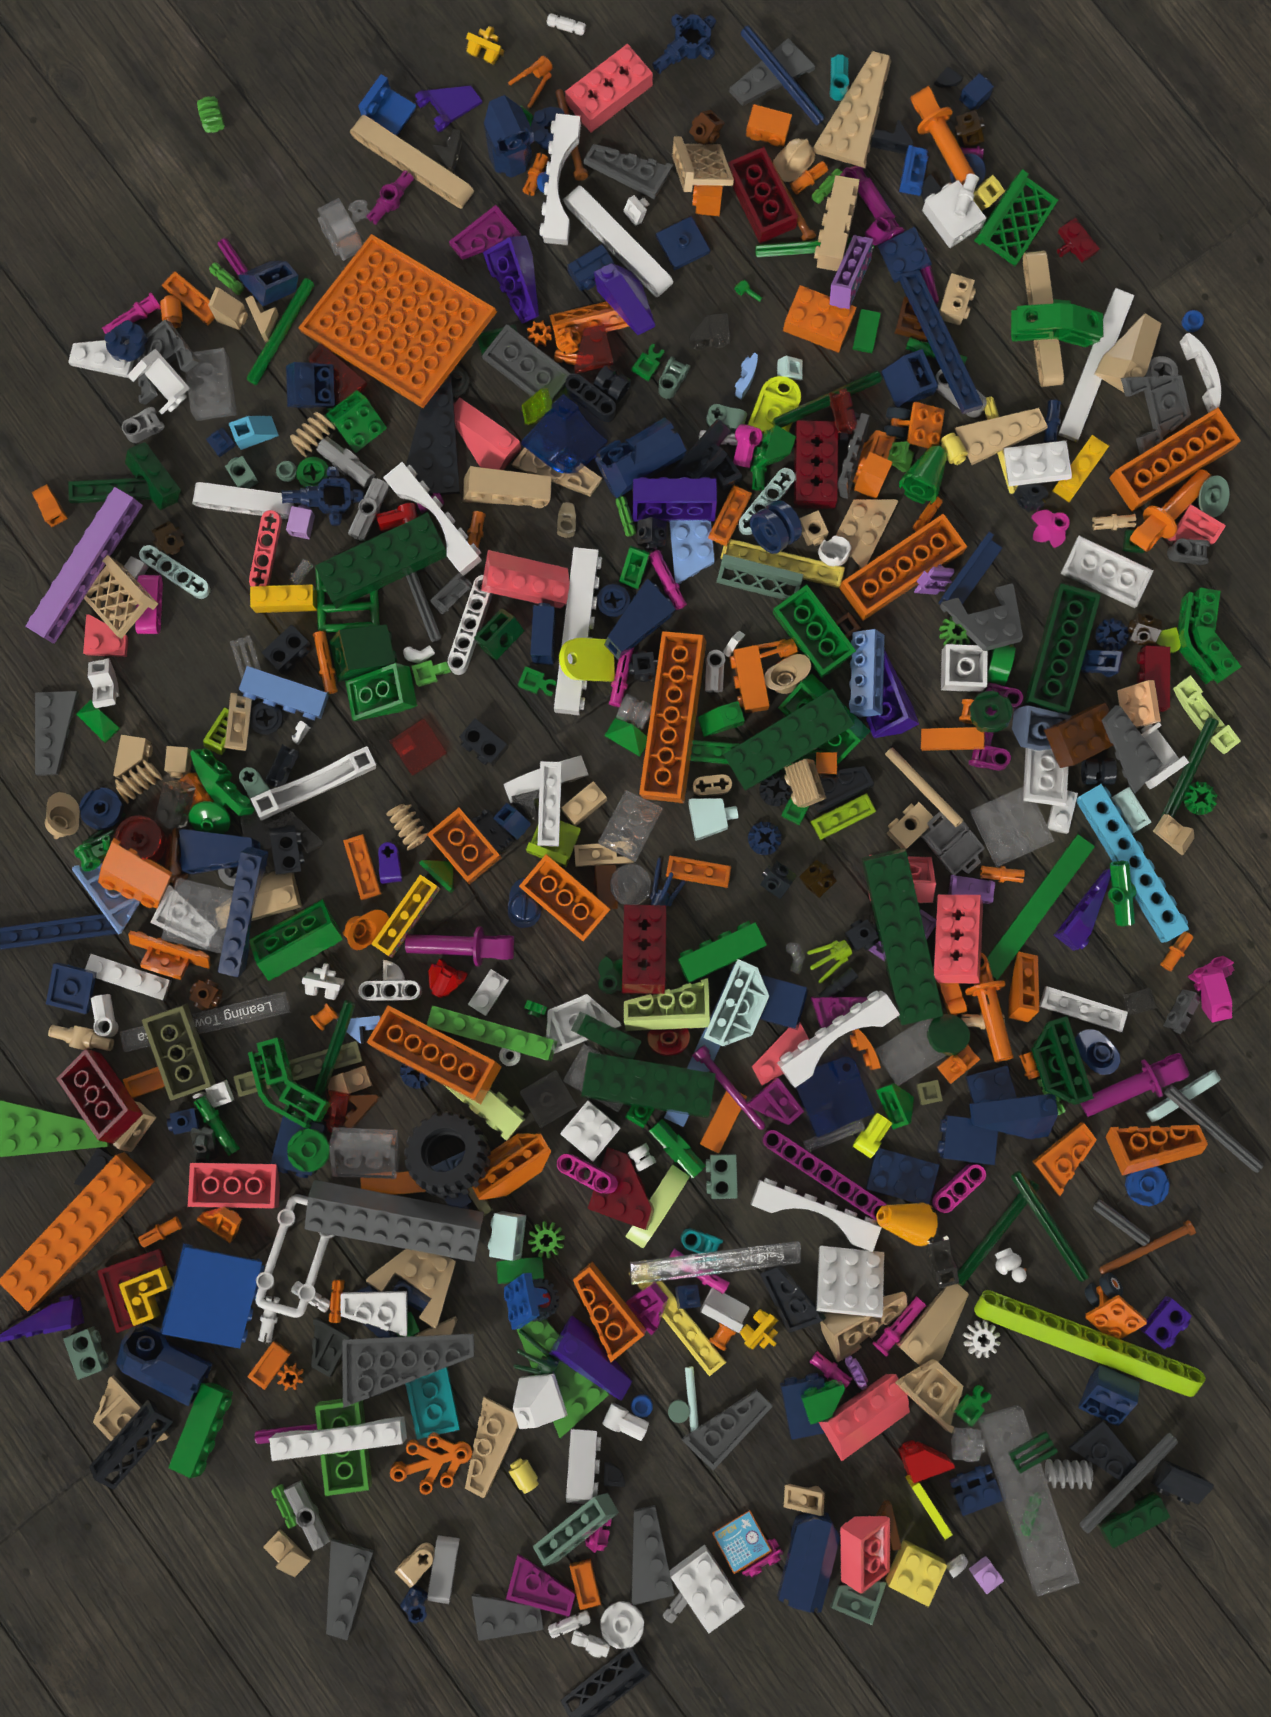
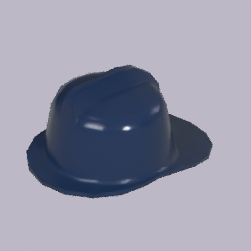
[508,878,542,928]
[1075,1029,1121,1075]

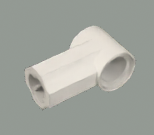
[91,994,118,1038]
[602,1403,649,1441]

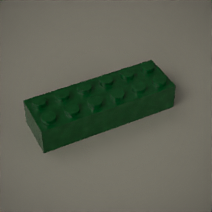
[315,513,447,609]
[1023,583,1101,714]
[723,689,855,790]
[581,1052,716,1118]

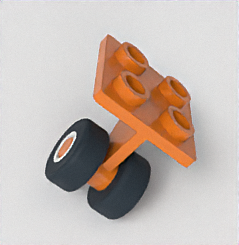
[884,402,945,448]
[1084,1273,1147,1339]

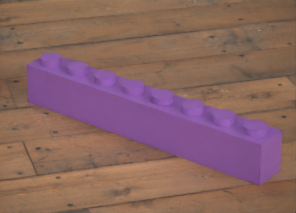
[25,487,143,644]

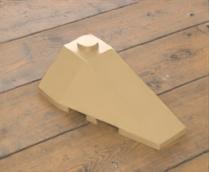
[215,871,302,929]
[896,1279,969,1366]

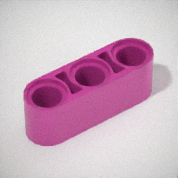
[135,575,163,634]
[557,1154,618,1194]
[932,1164,986,1213]

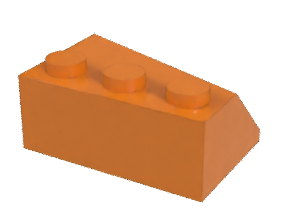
[98,838,172,909]

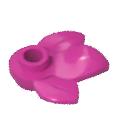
[1031,510,1070,548]

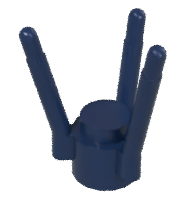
[649,857,687,908]

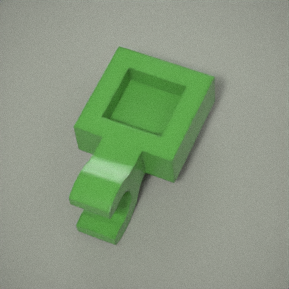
[412,660,451,687]

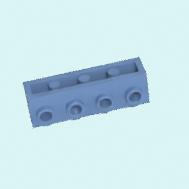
[849,629,884,717]
[239,666,329,720]

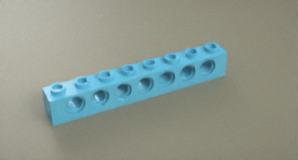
[1076,784,1189,943]

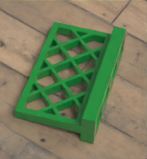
[974,169,1058,266]

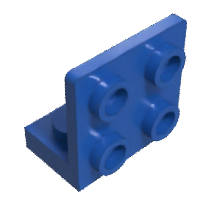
[358,74,416,136]

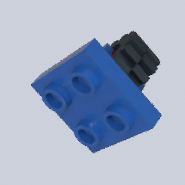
[504,1273,560,1330]

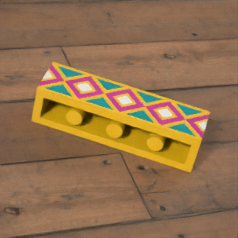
[372,875,440,958]

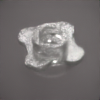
[348,200,370,222]

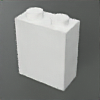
[922,180,986,248]

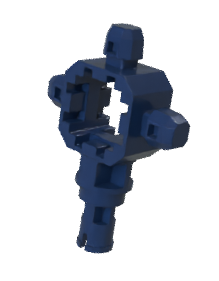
[652,14,716,74]
[282,467,363,526]

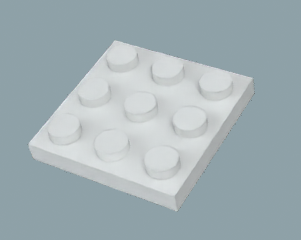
[816,1246,884,1318]

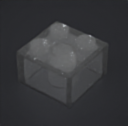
[317,198,362,261]

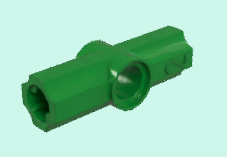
[1108,860,1136,926]
[649,1119,706,1178]

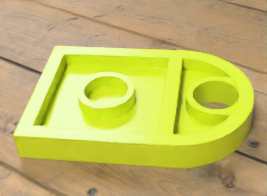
[748,376,801,434]
[559,638,615,682]
[905,1475,952,1540]

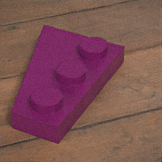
[449,205,521,260]
[811,997,868,1029]
[506,1553,575,1616]

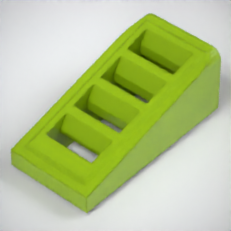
[203,707,229,755]

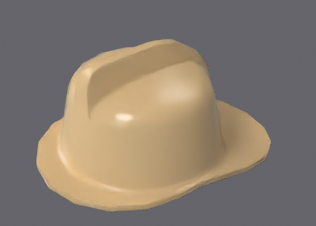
[773,139,815,182]
[764,654,811,694]
[45,792,80,839]

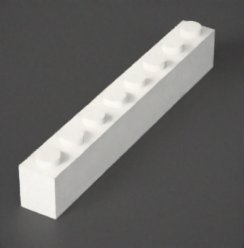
[554,547,602,715]

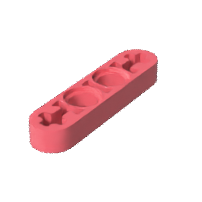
[249,510,282,586]

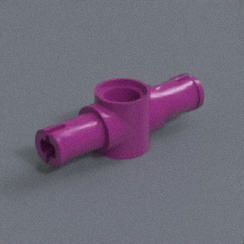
[366,170,414,225]

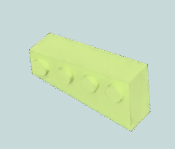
[624,978,710,1031]
[444,1085,525,1140]

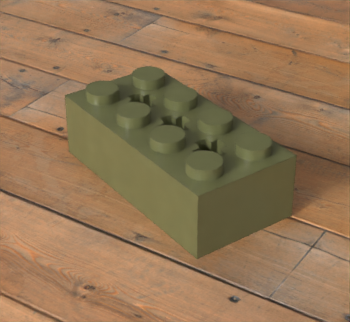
[142,1003,216,1101]

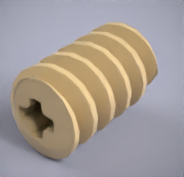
[290,412,335,457]
[115,760,163,803]
[387,804,428,850]

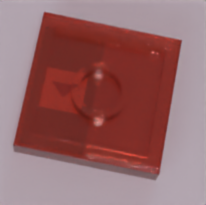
[390,719,447,776]

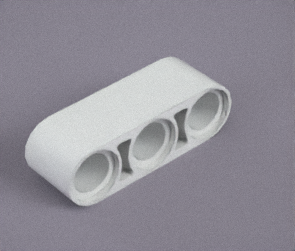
[358,981,422,1001]

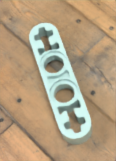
[738,468,795,535]
[139,545,210,599]
[1146,1070,1221,1122]

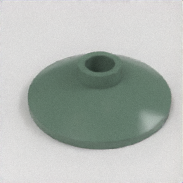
[1199,476,1230,517]

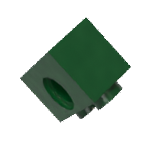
[474,608,524,661]

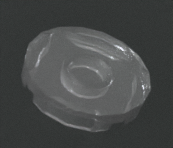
[610,864,651,905]

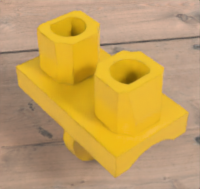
[466,26,505,65]
[739,1309,779,1349]

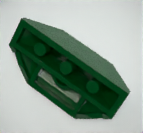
[1031,1016,1094,1105]

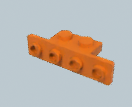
[128,931,211,980]

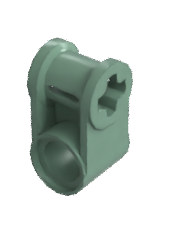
[658,356,690,399]
[706,404,747,433]
[239,767,271,800]

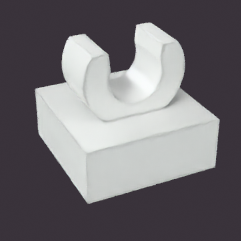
[623,195,649,226]

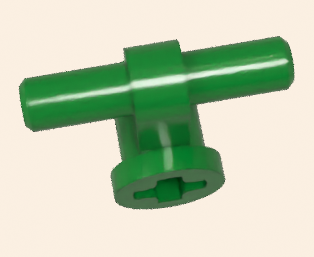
[74,835,111,871]

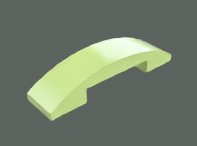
[1173,675,1241,754]
[625,1164,690,1248]

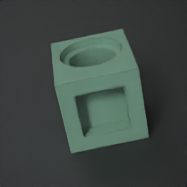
[225,456,259,489]

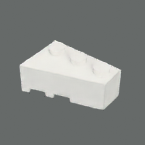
[566,1429,601,1504]

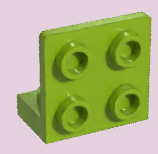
[526,821,581,867]

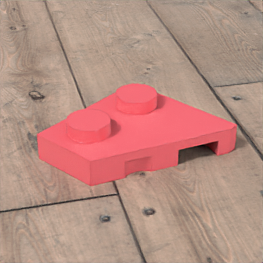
[1167,504,1226,544]
[83,614,128,657]

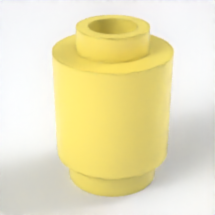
[940,433,968,465]
[509,1458,539,1494]

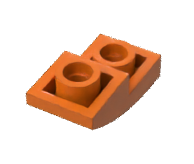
[850,1029,881,1070]

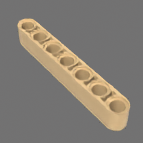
[350,115,474,208]
[1023,251,1064,387]

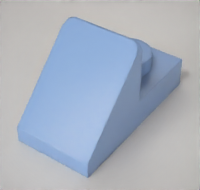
[337,1016,381,1044]

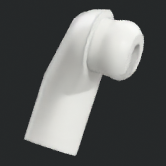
[403,645,435,664]

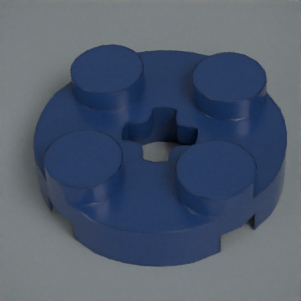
[531,107,566,150]
[104,320,148,362]
[79,788,124,831]

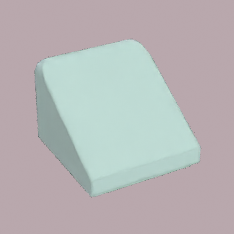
[777,356,803,380]

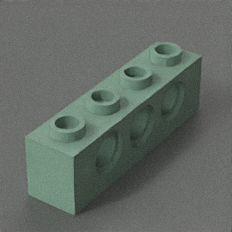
[533,1493,619,1566]

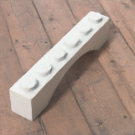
[540,114,581,245]
[383,462,482,576]
[250,746,376,820]
[777,990,900,1088]
[750,1178,882,1252]
[269,1416,407,1461]

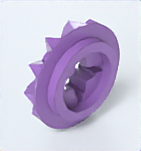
[845,1356,868,1390]

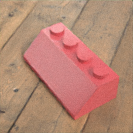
[481,550,570,609]
[188,1163,280,1208]
[819,1374,910,1461]

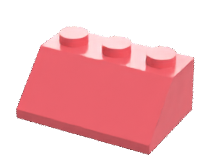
[868,855,936,903]
[840,1516,890,1594]

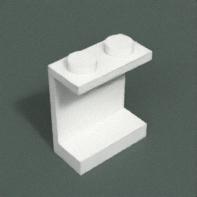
[127,349,190,414]
[1140,722,1189,789]

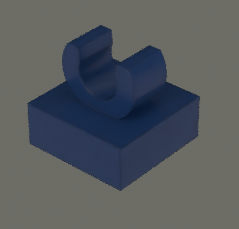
[206,427,236,458]
[675,1285,701,1309]

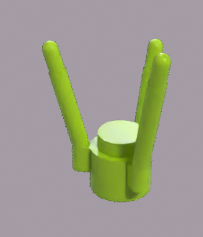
[807,940,852,984]

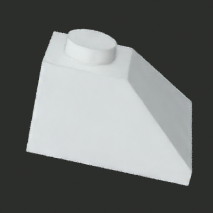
[513,1374,568,1429]

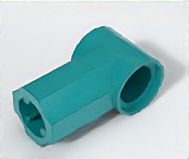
[829,55,849,101]

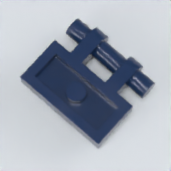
[949,1464,1003,1516]

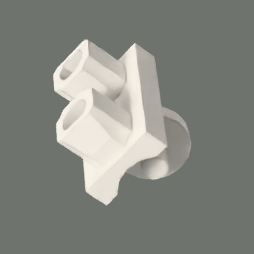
[302,963,345,1000]

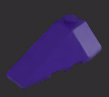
[483,236,539,324]
[594,263,655,335]
[1054,868,1111,951]
[0,1294,84,1342]
[549,1316,632,1401]

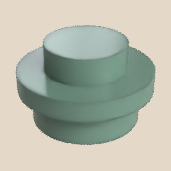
[276,461,297,482]

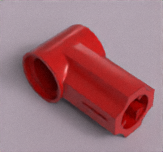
[377,503,419,533]

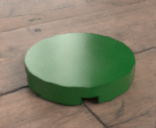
[287,1128,331,1172]

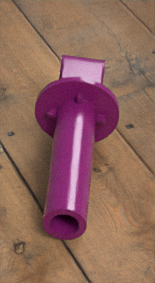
[405,926,514,967]
[1080,1053,1190,1117]

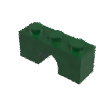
[125,442,181,510]
[571,1012,641,1059]
[1098,1491,1171,1549]

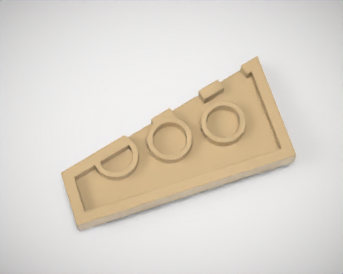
[955,408,1048,465]
[512,432,602,497]
[465,1397,518,1498]

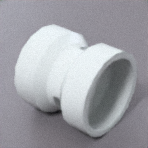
[628,1143,656,1172]

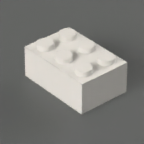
[669,1545,745,1633]

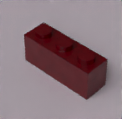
[1137,646,1170,712]

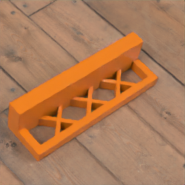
[549,301,629,340]

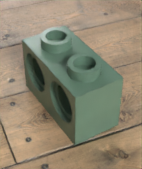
[706,1154,737,1199]
[63,1326,109,1380]

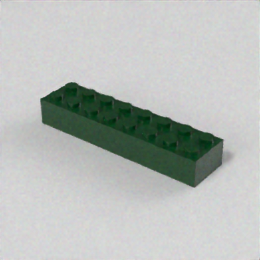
[861,848,943,1025]

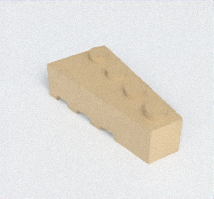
[462,466,551,508]

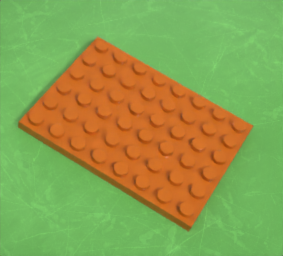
[298,234,497,408]

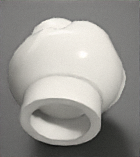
[995,1248,1027,1282]

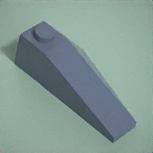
[1012,706,1071,751]

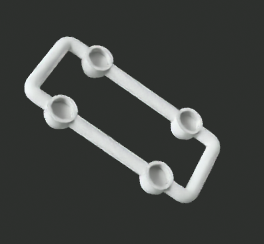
[255,1194,335,1318]

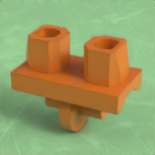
[937,1044,980,1084]

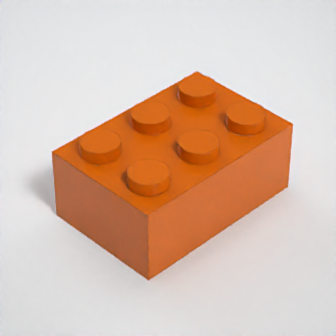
[783,285,857,353]
[427,808,501,885]

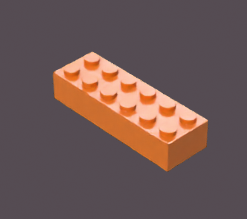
[1109,408,1241,511]
[839,513,967,621]
[367,1005,501,1105]

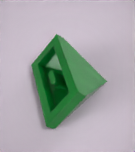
[619,546,650,589]
[76,700,120,743]
[604,718,647,757]
[419,860,454,893]
[876,1083,914,1129]

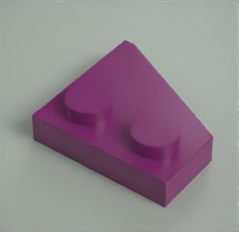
[746,1078,804,1125]
[625,1281,668,1335]

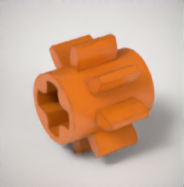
[527,320,552,347]
[556,327,581,354]
[277,1363,304,1391]

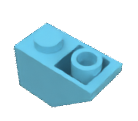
[229,416,279,450]

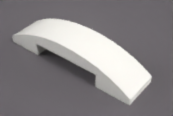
[1180,333,1221,413]
[504,756,588,804]

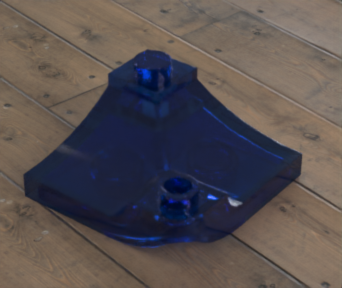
[521,394,607,474]
[796,1057,875,1137]

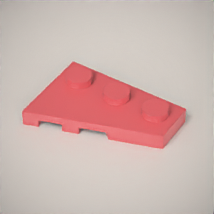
[752,1023,809,1085]

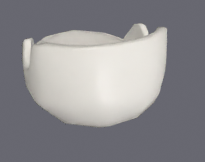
[818,535,852,567]

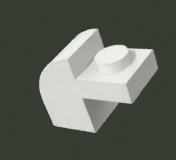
[88,659,119,708]

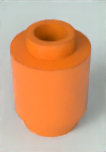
[160,295,183,328]

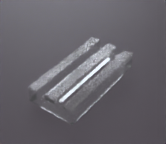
[230,635,262,679]

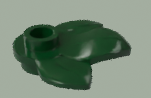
[598,956,623,994]

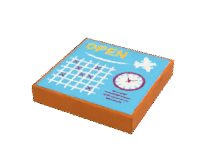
[712,1510,772,1574]

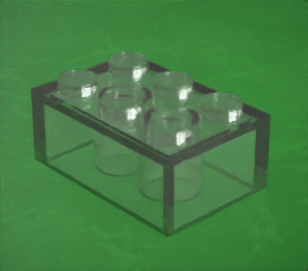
[186,348,237,421]
[329,1127,400,1179]

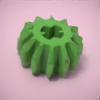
[197,96,225,133]
[939,616,971,646]
[528,1221,565,1258]

